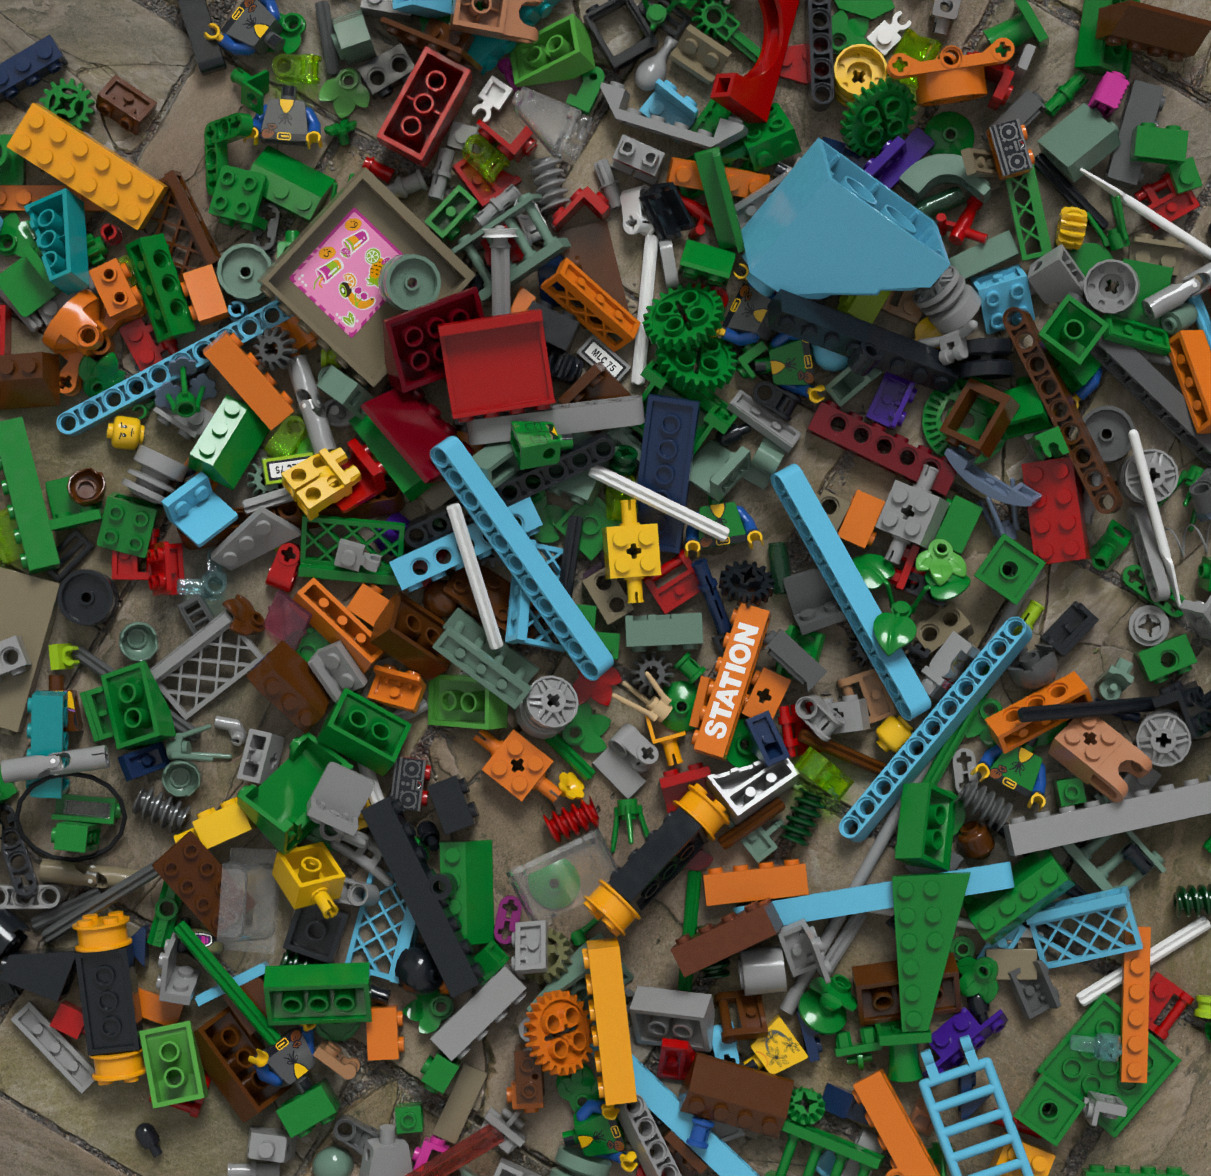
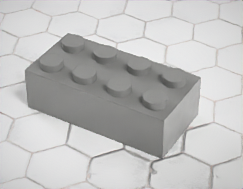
[430,962,528,1061]

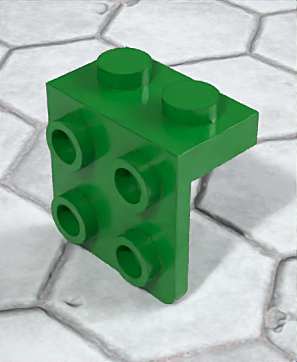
[739,103,802,172]
[208,165,268,233]
[0,243,62,318]

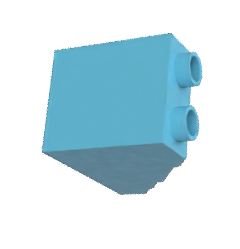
[741,137,951,299]

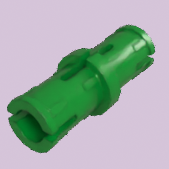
[1044,70,1089,118]

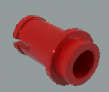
[362,157,395,184]
[100,223,123,246]

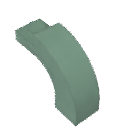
[899,154,991,204]

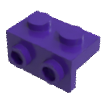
[865,372,917,430]

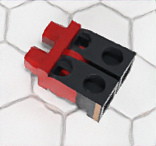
[887,545,946,608]

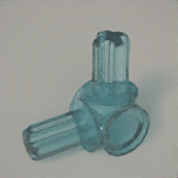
[177,549,227,601]
[1070,1032,1122,1062]

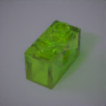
[794,746,854,802]

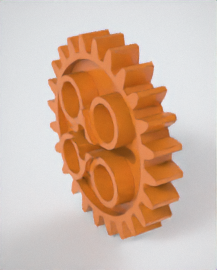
[523,990,593,1076]

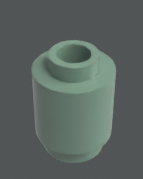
[1161,302,1198,336]

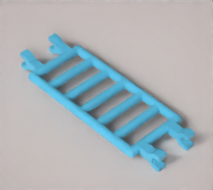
[918,1035,1034,1176]

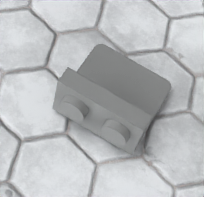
[307,762,375,836]
[777,919,833,984]

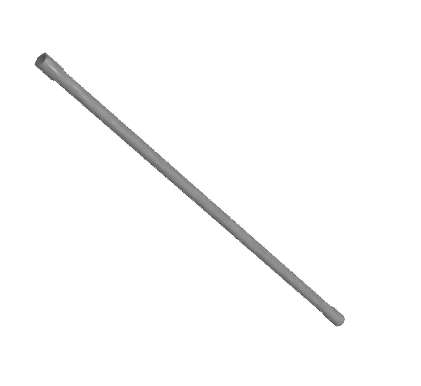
[779,569,1043,1015]

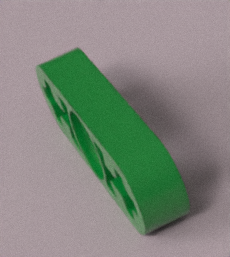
[1121,565,1186,617]

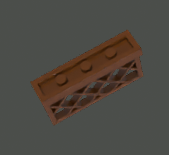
[139,170,221,282]

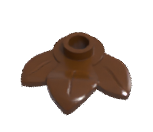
[222,594,265,637]

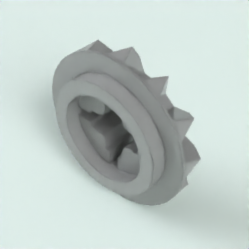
[1128,605,1169,646]

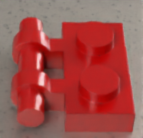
[1133,172,1200,232]
[118,317,179,371]
[777,702,822,757]

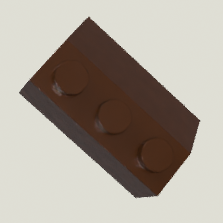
[0,352,60,410]
[370,591,450,681]
[246,640,331,734]

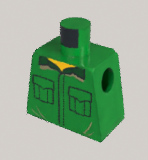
[510,421,573,470]

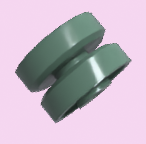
[217,243,273,304]
[378,254,441,311]
[549,1145,612,1176]

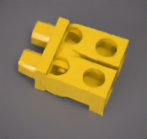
[281,447,361,521]

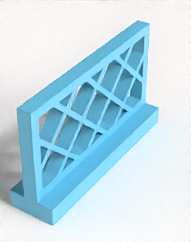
[505,539,566,652]
[345,871,419,984]
[1026,886,1143,969]

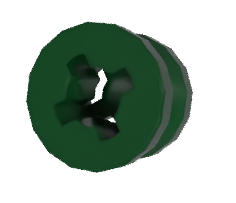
[609,445,638,476]

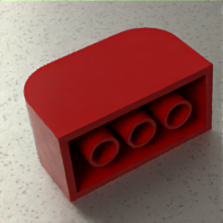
[376,46,473,168]

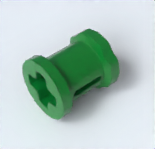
[673,651,706,684]

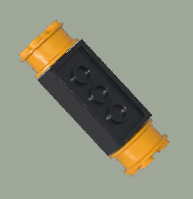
[583,783,730,938]
[72,911,146,1085]

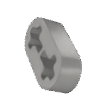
[658,239,679,289]
[951,748,978,794]

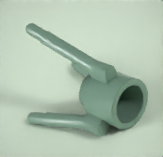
[166,724,232,762]

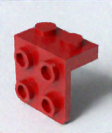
[966,51,1015,111]
[476,119,538,163]
[552,186,610,233]
[335,438,387,513]
[147,541,185,596]
[659,762,715,813]

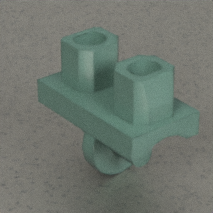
[1095,657,1134,700]

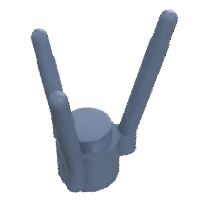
[978,478,1020,540]

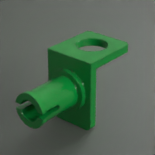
[230,67,269,115]
[1090,519,1132,570]

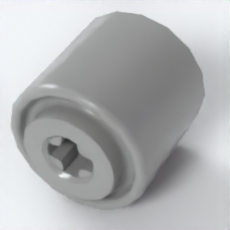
[737,945,787,996]

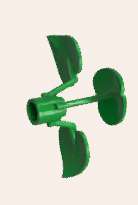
[852,554,971,657]

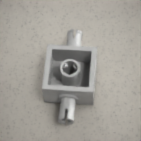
[875,464,949,565]

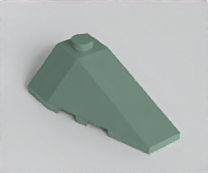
[527,932,634,1012]

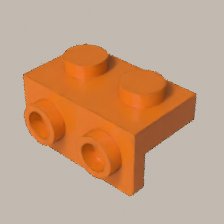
[367,664,427,714]

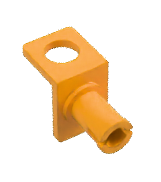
[645,715,686,766]

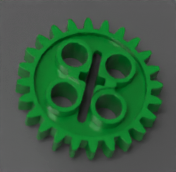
[840,78,917,157]
[642,282,726,353]
[654,323,738,394]

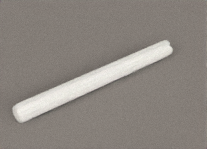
[631,234,659,386]
[588,465,730,541]
[447,503,503,650]
[1076,916,1211,1006]

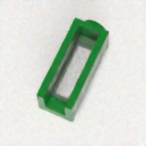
[51,793,122,824]

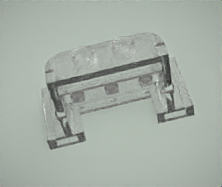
[217,847,280,953]

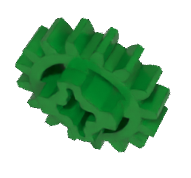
[39,78,96,131]

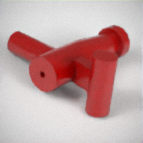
[677,190,714,240]
[936,197,988,245]

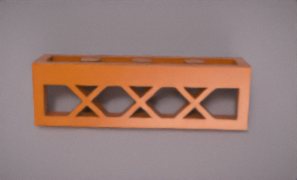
[540,258,641,353]

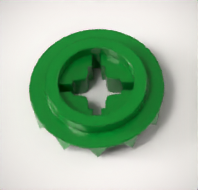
[787,1086,826,1125]

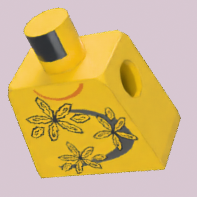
[743,1014,808,1074]

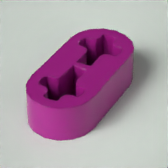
[494,895,522,944]

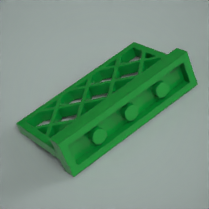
[298,513,406,586]

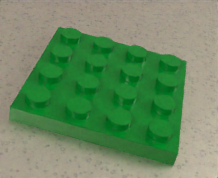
[1035,993,1182,1138]

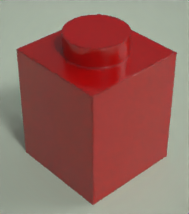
[49,1000,85,1039]

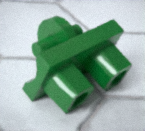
[833,1026,882,1071]

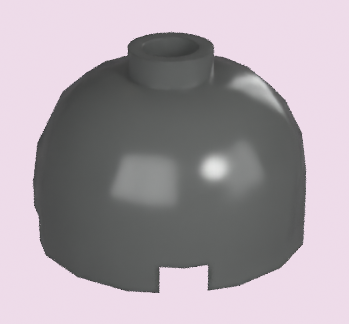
[1006,643,1058,691]

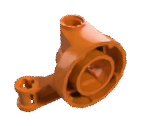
[886,38,1015,107]
[42,289,147,397]

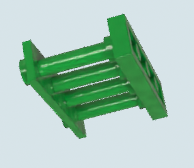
[765,1117,885,1176]

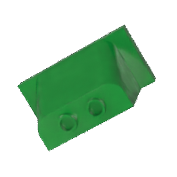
[630,356,738,455]

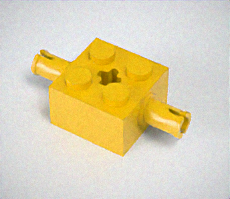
[602,499,661,603]
[174,797,257,849]
[272,841,346,919]

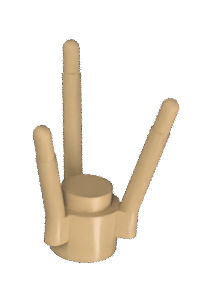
[612,671,673,722]

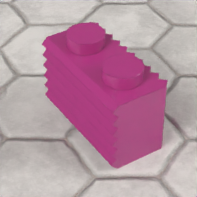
[1088,71,1129,119]

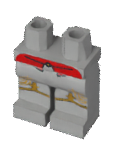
[610,134,665,186]
[921,631,981,701]

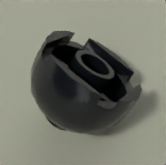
[395,942,444,996]

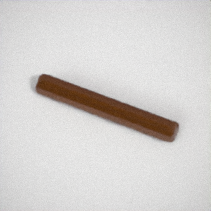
[798,729,887,775]

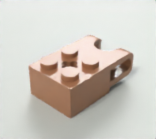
[449,0,544,44]
[1048,716,1152,803]

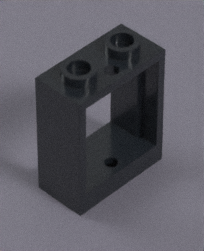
[583,0,658,73]

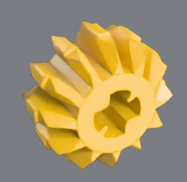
[1055,206,1088,250]

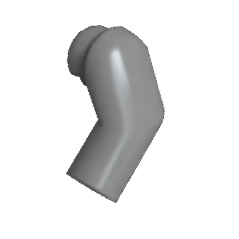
[214,716,247,746]

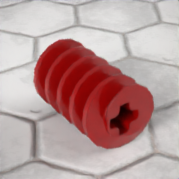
[543,796,599,843]

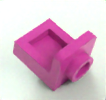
[411,1135,449,1173]

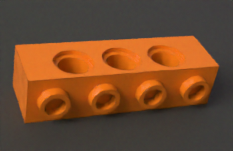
[984,671,1093,754]

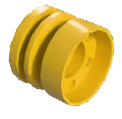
[834,44,887,108]

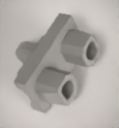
[480,1107,527,1154]

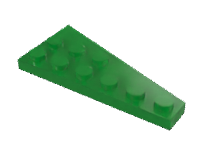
[892,872,971,1032]

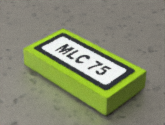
[261,452,313,486]

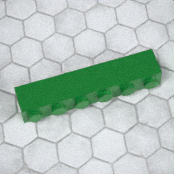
[0,417,60,575]

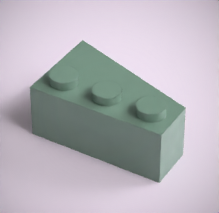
[331,9,377,66]
[625,613,703,652]

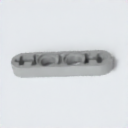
[1127,505,1170,602]

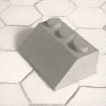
[629,986,715,1052]

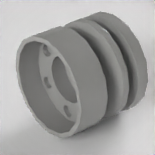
[1084,259,1140,314]
[912,265,982,334]
[121,444,189,504]
[1117,449,1179,505]
[515,675,579,739]
[1136,707,1193,767]

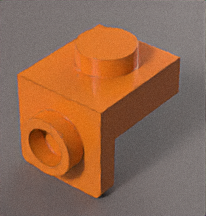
[507,1080,544,1113]

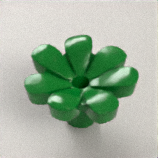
[324,118,357,145]

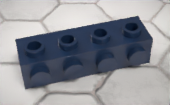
[0,35,68,103]

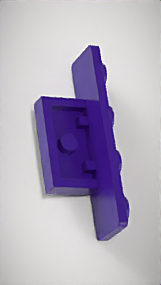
[863,128,935,190]
[922,1007,1008,1079]

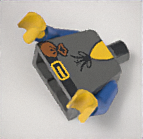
[204,0,285,56]
[243,85,323,149]
[709,264,781,346]
[248,1024,317,1094]

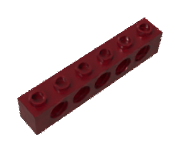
[806,400,957,497]

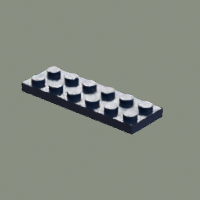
[631,394,701,554]

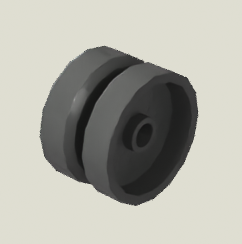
[1078,406,1135,464]

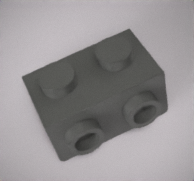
[1008,959,1061,1020]

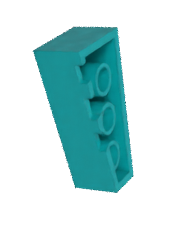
[24,188,89,295]
[26,690,70,798]

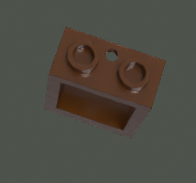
[939,378,1020,458]
[514,1043,545,1104]

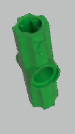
[147,881,182,948]

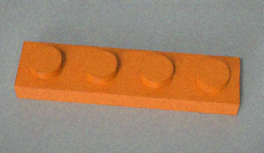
[666,157,771,198]

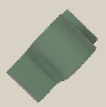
[316,365,375,420]
[742,437,786,490]

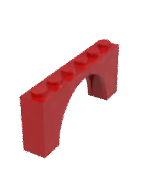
[710,0,800,123]

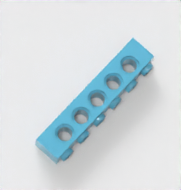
[389,497,543,592]

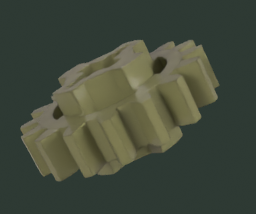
[526,928,574,984]

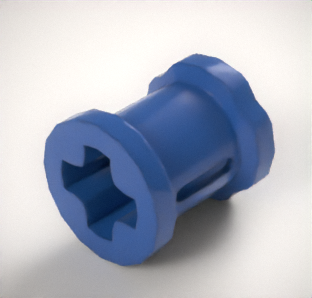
[686,1117,715,1149]

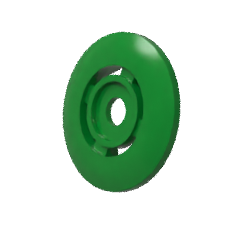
[922,376,1007,465]

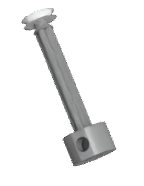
[482,225,519,316]

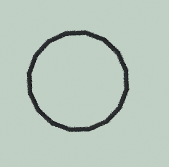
[14,773,127,862]

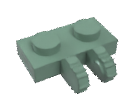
[728,818,784,863]

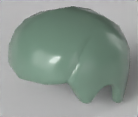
[119,621,158,662]
[162,759,201,797]
[312,1145,354,1176]

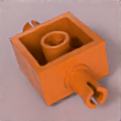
[473,729,563,803]

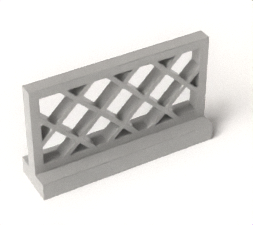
[150,609,264,721]

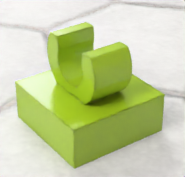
[48,643,80,670]

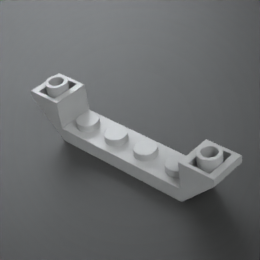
[600,81,749,150]

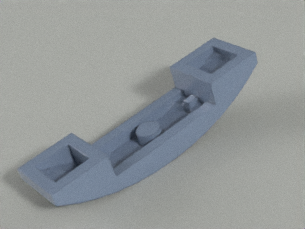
[944,445,1043,506]

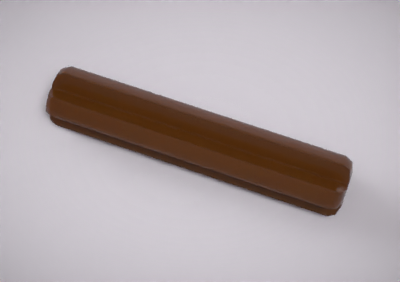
[718,798,786,850]

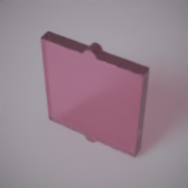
[264,590,312,650]

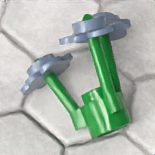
[154,356,217,418]

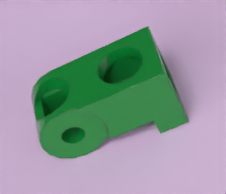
[565,66,605,118]

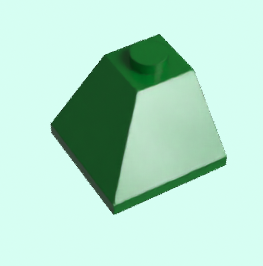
[1037,294,1110,371]

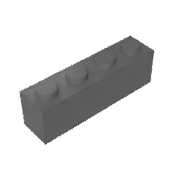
[1103,80,1166,190]

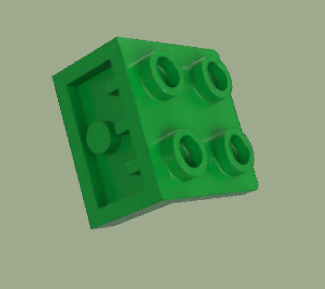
[45,476,104,532]
[97,492,163,558]

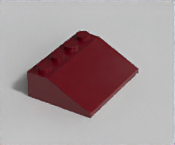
[383,286,484,393]
[360,387,474,484]

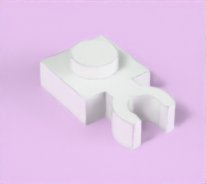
[866,11,911,57]
[472,75,513,124]

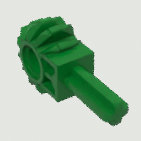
[691,0,761,63]

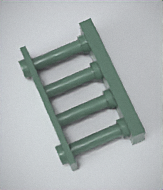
[451,192,572,302]
[432,607,539,709]
[1060,792,1166,911]

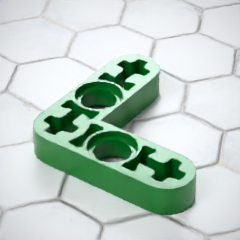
[204,113,253,196]

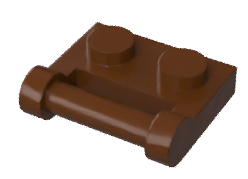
[714,990,768,1044]

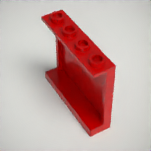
[438,309,556,422]

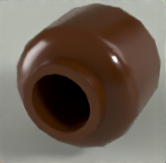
[957,821,995,861]

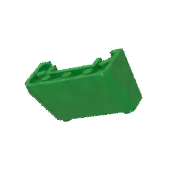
[237,732,354,855]

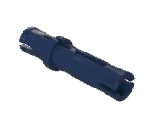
[691,558,732,634]

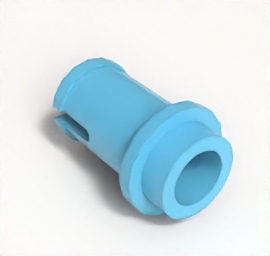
[228,301,248,322]

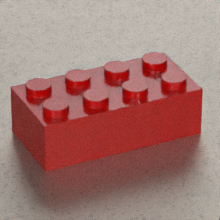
[1021,457,1091,565]

